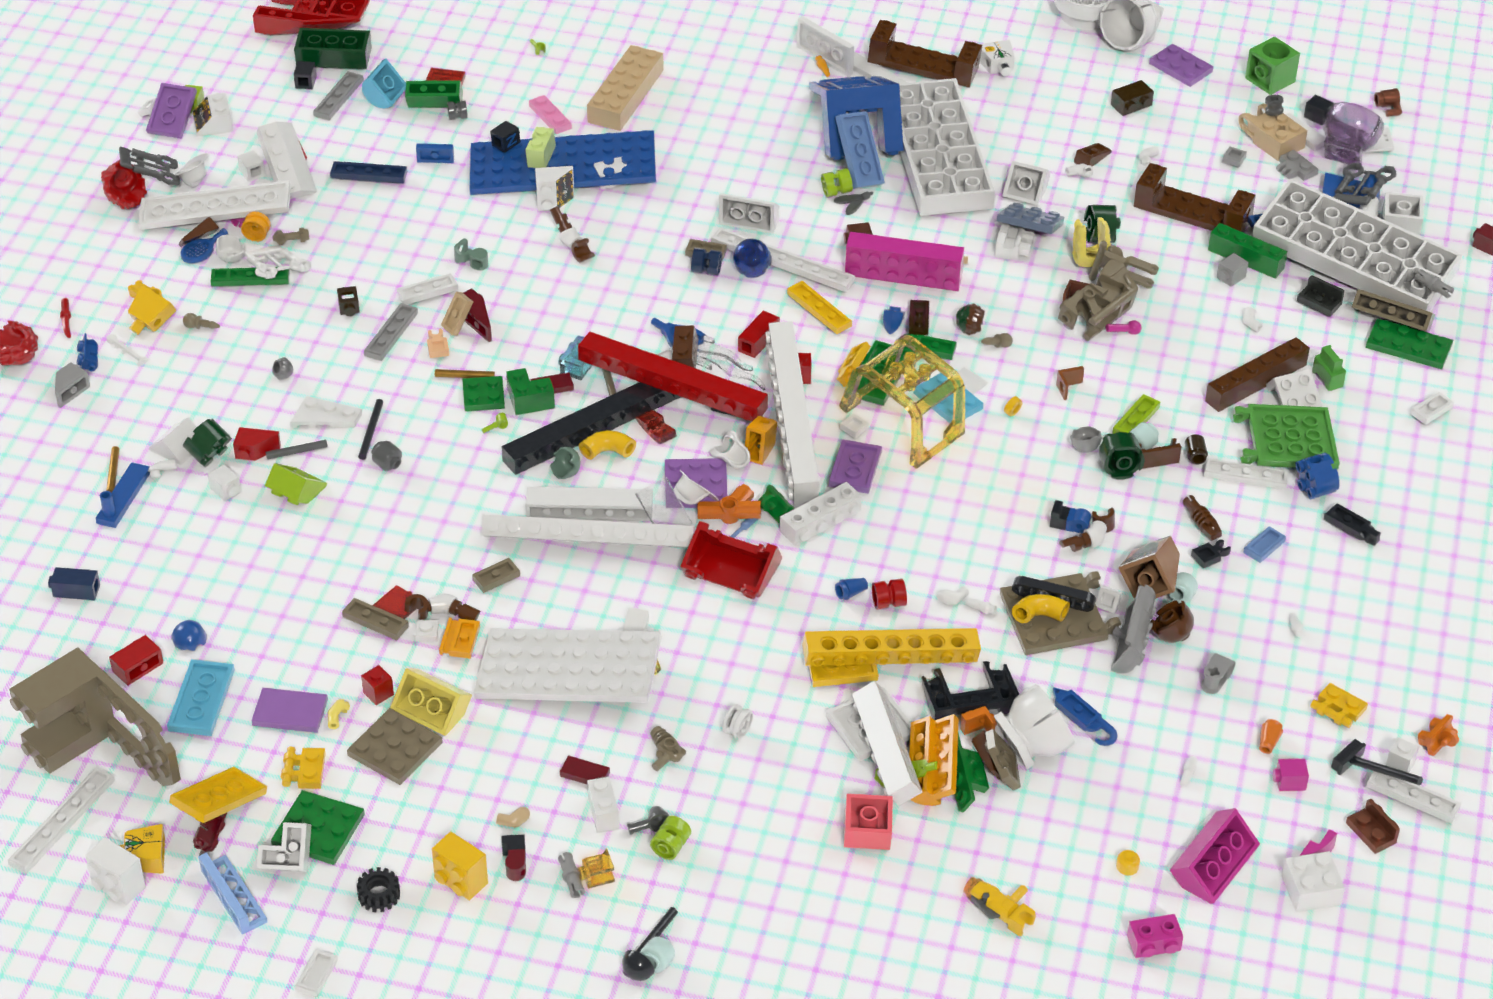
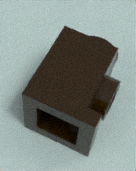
[337,286,360,316]

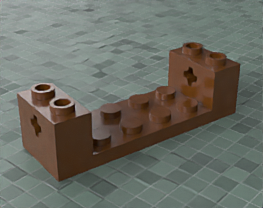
[867,19,982,88]
[1133,163,1256,232]

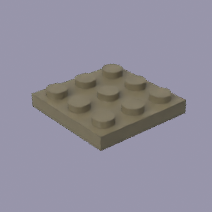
[347,708,443,785]

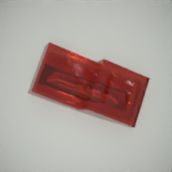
[636,409,677,444]

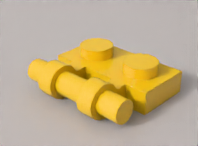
[1310,683,1368,728]
[280,746,326,789]

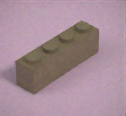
[1351,289,1435,333]

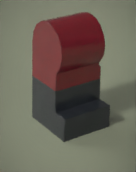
[501,834,526,881]

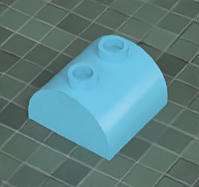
[362,58,406,108]

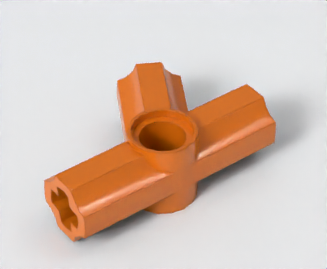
[697,484,761,524]

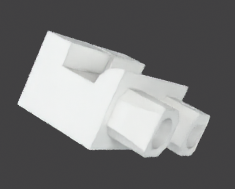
[995,223,1034,260]

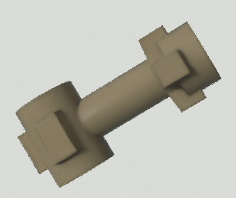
[272,227,309,245]

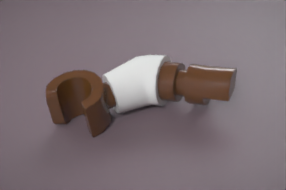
[550,206,595,263]
[1059,507,1115,552]
[405,593,481,621]

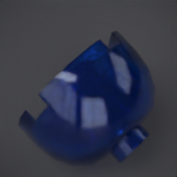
[733,238,772,278]

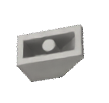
[55,362,90,408]

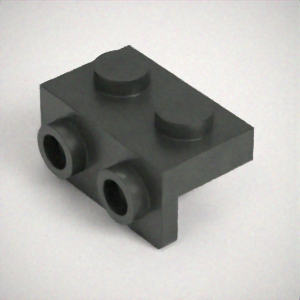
[1297,275,1345,317]

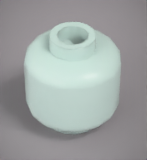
[1130,422,1159,450]
[1168,572,1198,603]
[640,937,675,973]

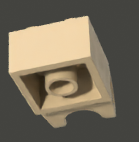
[1238,103,1308,161]

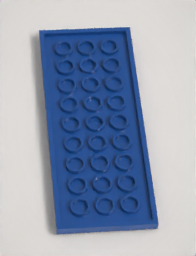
[469,130,656,195]

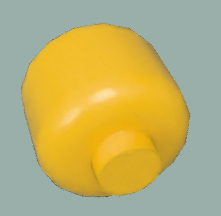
[1116,850,1140,876]

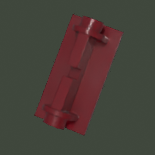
[193,813,227,856]

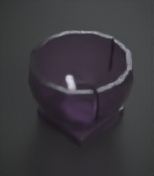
[1323,102,1385,165]

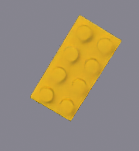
[169,767,268,823]

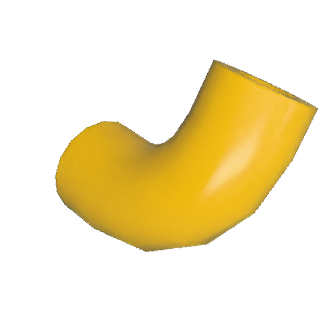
[579,430,637,460]
[1012,594,1070,623]

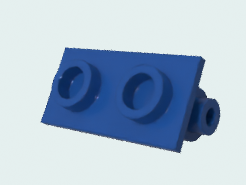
[76,333,98,372]

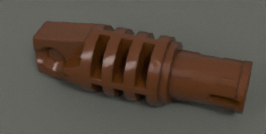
[1183,495,1222,541]

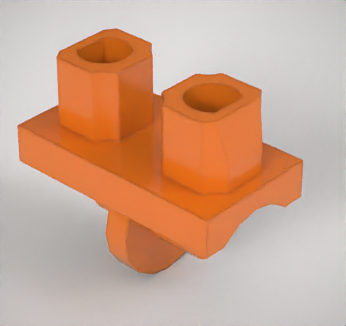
[1418,714,1459,756]

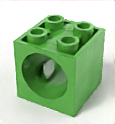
[1245,36,1300,95]

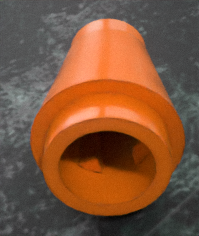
[1259,719,1283,754]

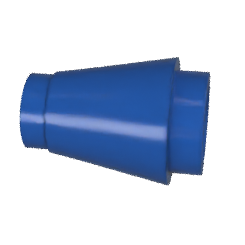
[835,577,868,600]

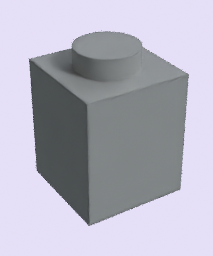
[1216,253,1248,287]

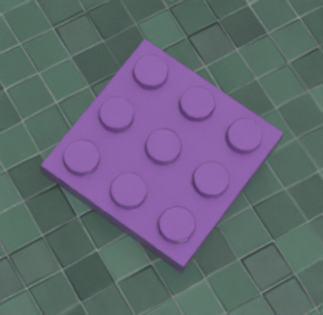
[665,458,727,509]

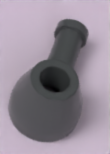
[627,806,669,835]

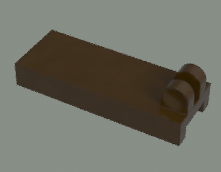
[909,300,930,335]

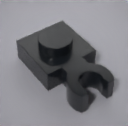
[1191,539,1231,569]

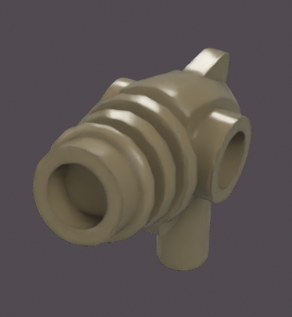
[650,726,686,771]

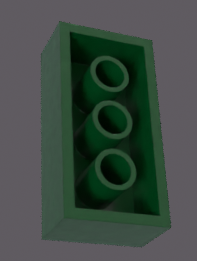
[294,28,372,69]

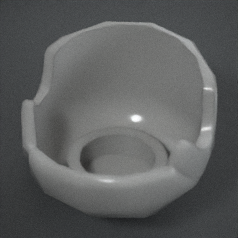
[1070,426,1102,453]

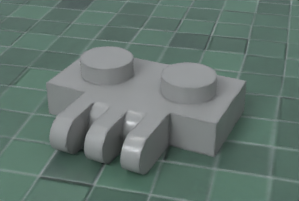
[1276,150,1319,181]

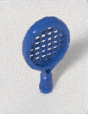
[180,228,228,263]

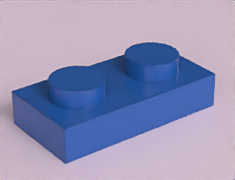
[416,143,455,163]

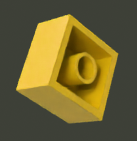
[432,831,488,901]

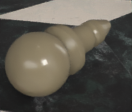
[183,313,220,329]
[981,333,1013,348]

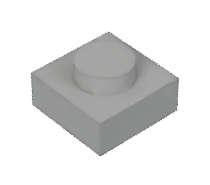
[1222,146,1247,167]

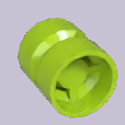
[821,168,853,197]
[650,816,692,860]

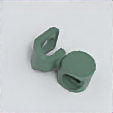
[454,238,488,270]

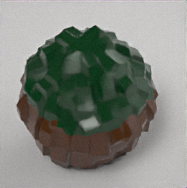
[956,303,985,335]

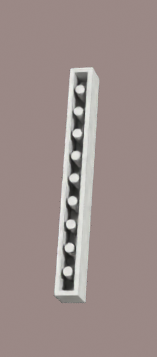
[481,514,695,548]

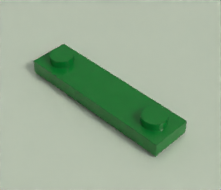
[210,267,290,287]

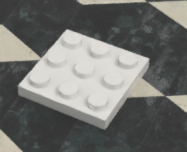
[826,687,911,762]

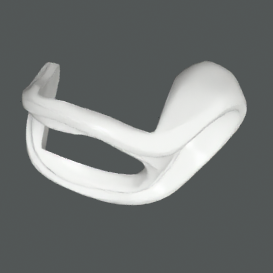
[709,431,751,469]

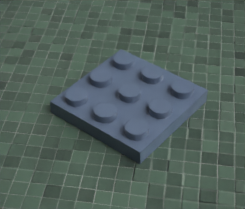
[997,203,1065,234]

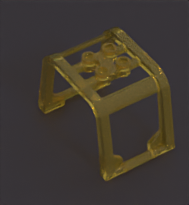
[839,335,965,469]

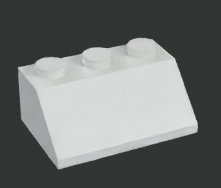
[719,193,780,234]

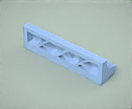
[198,852,268,934]

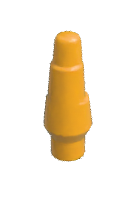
[815,55,830,77]

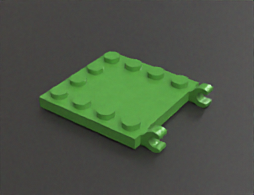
[1233,404,1340,469]

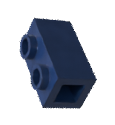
[48,567,100,601]

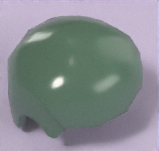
[550,447,581,479]

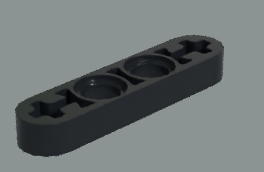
[1012,576,1096,612]

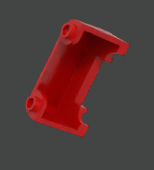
[680,521,783,599]

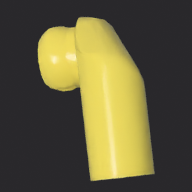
[327,699,350,729]

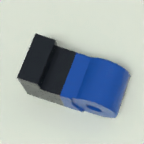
[1050,500,1092,533]

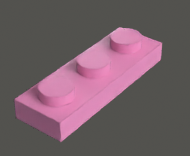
[529,95,572,134]

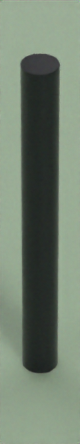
[358,399,384,460]

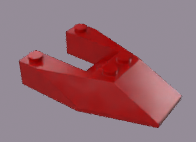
[253,0,370,35]

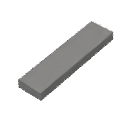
[313,71,364,121]
[364,303,418,361]

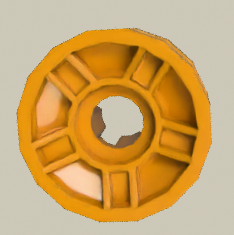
[241,211,271,242]

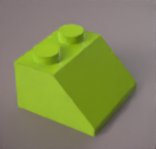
[265,463,328,505]

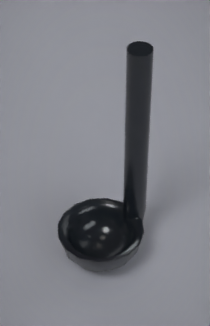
[622,907,678,981]

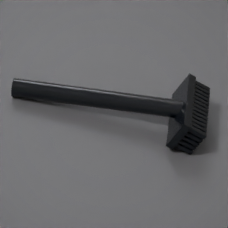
[1331,739,1423,785]

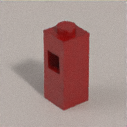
[738,310,780,358]

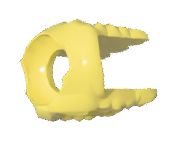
[1072,217,1111,268]

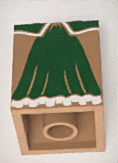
[1118,535,1180,599]

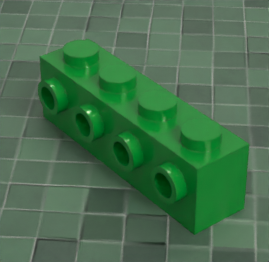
[1208,223,1288,279]

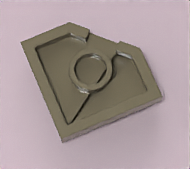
[985,729,1021,791]

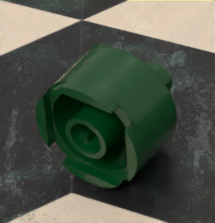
[1084,204,1121,243]
[183,418,232,467]
[1099,432,1145,480]

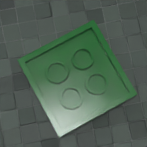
[271,790,365,865]

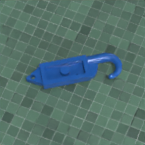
[1052,687,1118,746]

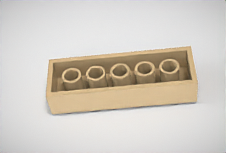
[587,45,664,131]

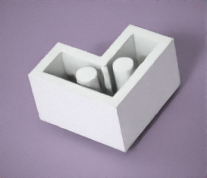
[256,822,311,872]

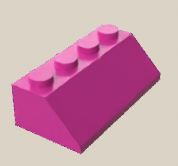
[1170,808,1260,904]

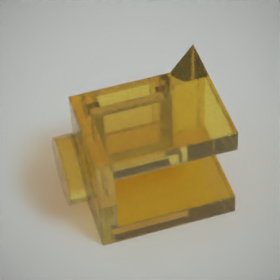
[578,848,615,889]

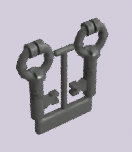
[119,146,180,186]
[1334,162,1397,205]

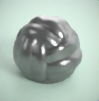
[272,357,294,380]

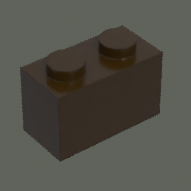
[1110,80,1154,116]

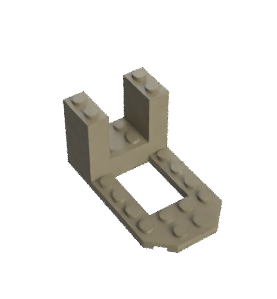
[9,647,181,786]

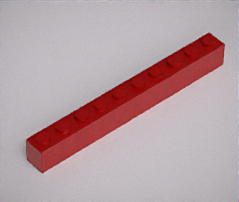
[578,331,768,422]

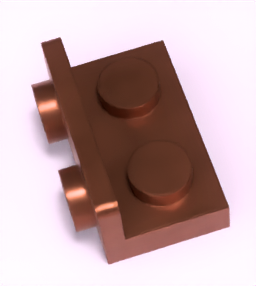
[1346,799,1400,854]

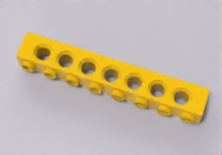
[802,628,981,666]

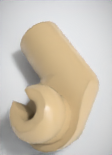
[496,807,530,828]

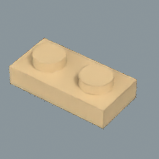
[441,291,473,336]

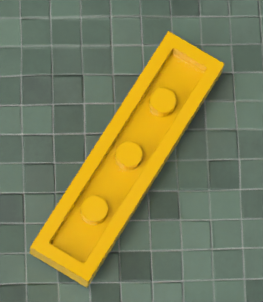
[787,281,852,334]

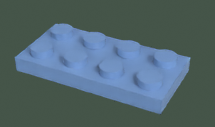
[835,111,885,189]

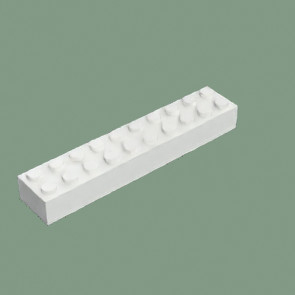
[765,321,819,508]

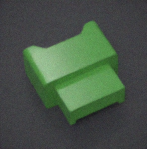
[1312,345,1346,391]

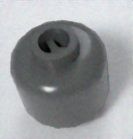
[371,440,402,471]

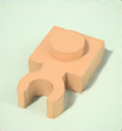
[427,328,449,358]

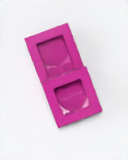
[1300,829,1338,856]

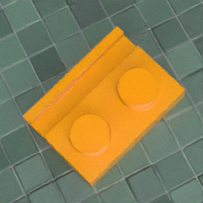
[439,617,480,659]

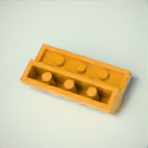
[909,714,959,806]

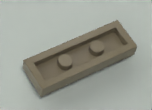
[342,598,409,641]

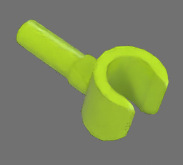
[530,39,546,55]
[481,413,508,434]

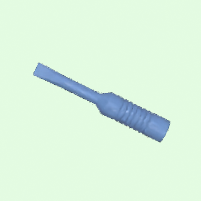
[730,515,762,538]

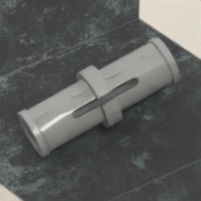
[1415,269,1454,299]
[558,852,585,898]

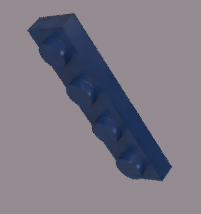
[330,161,407,184]

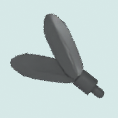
[834,191,874,215]

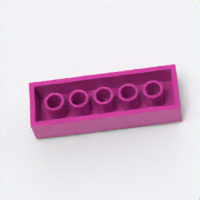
[845,232,965,291]

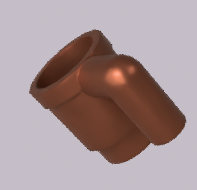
[1374,88,1402,117]

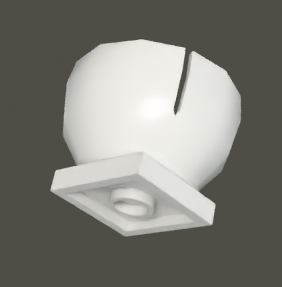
[1100,0,1165,51]
[994,684,1075,769]

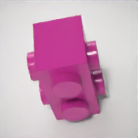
[1127,914,1184,958]

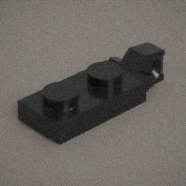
[1324,503,1381,546]

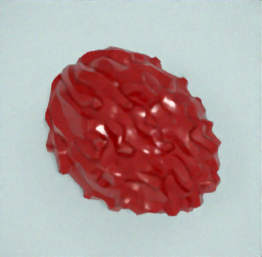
[101,160,147,210]
[0,320,38,366]

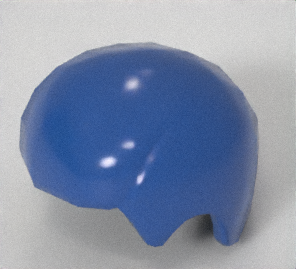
[171,620,207,651]

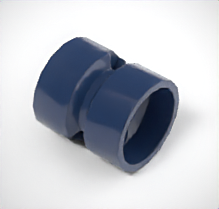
[691,248,722,276]

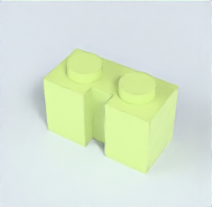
[526,127,556,168]

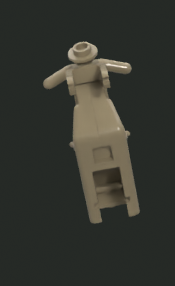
[1058,241,1159,341]

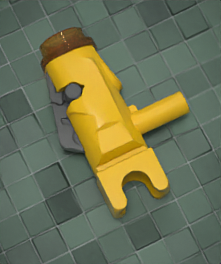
[963,877,1036,936]

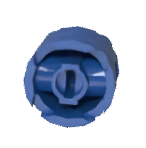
[1295,452,1340,500]

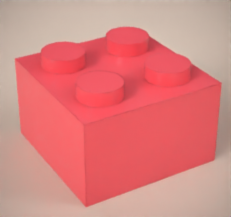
[844,793,893,850]

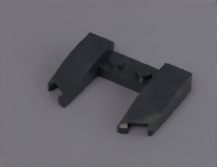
[921,661,1019,720]

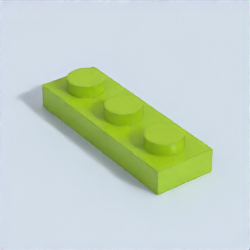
[1112,394,1161,434]

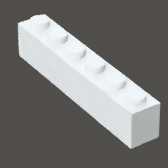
[525,487,653,522]
[853,681,922,806]

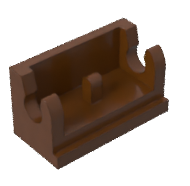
[1139,438,1182,469]

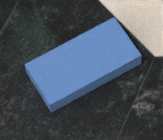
[1243,526,1286,563]

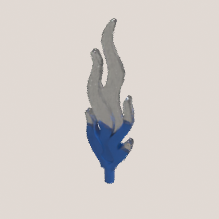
[651,317,766,390]

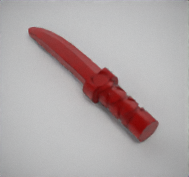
[60,298,71,338]

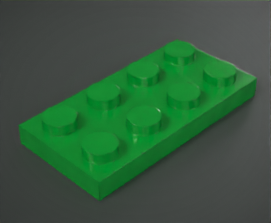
[1365,318,1454,370]
[846,340,913,406]

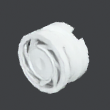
[722,704,753,739]

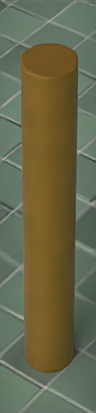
[435,369,495,378]
[106,446,120,493]

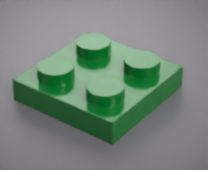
[462,376,505,412]

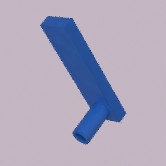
[95,462,150,528]

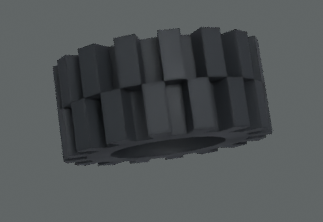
[356,867,400,912]

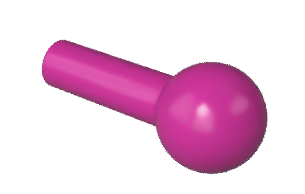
[1106,320,1142,335]

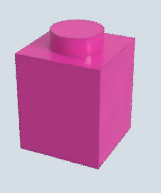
[1273,758,1309,791]

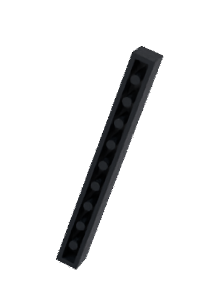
[501,382,681,475]

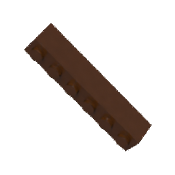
[1205,337,1310,412]

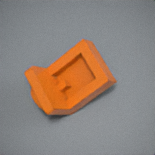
[960,706,997,735]

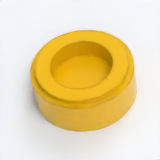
[1004,396,1023,417]

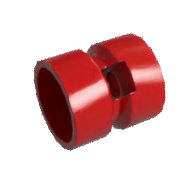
[871,578,907,610]

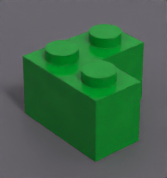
[506,368,555,415]

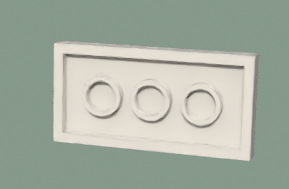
[797,15,854,77]

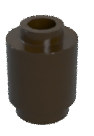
[1184,434,1208,465]

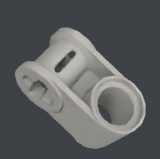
[1201,653,1236,694]

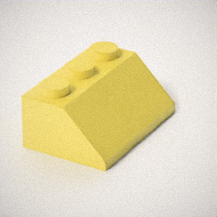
[390,668,472,736]

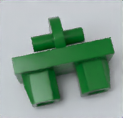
[758,484,795,524]

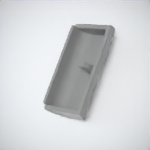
[1111,585,1156,674]

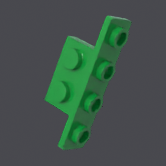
[955,733,989,813]

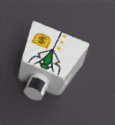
[980,39,1015,76]

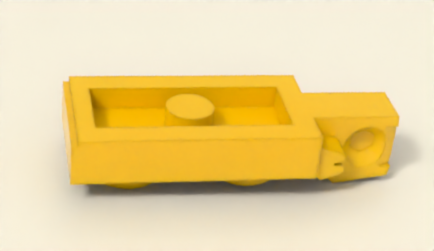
[836,341,871,387]

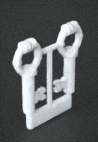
[244,245,311,279]

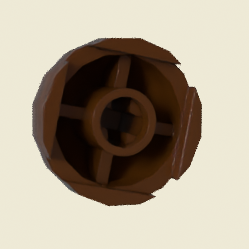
[1150,600,1194,643]

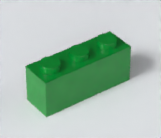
[405,80,463,108]

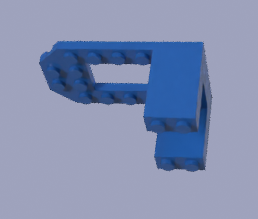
[809,76,904,160]

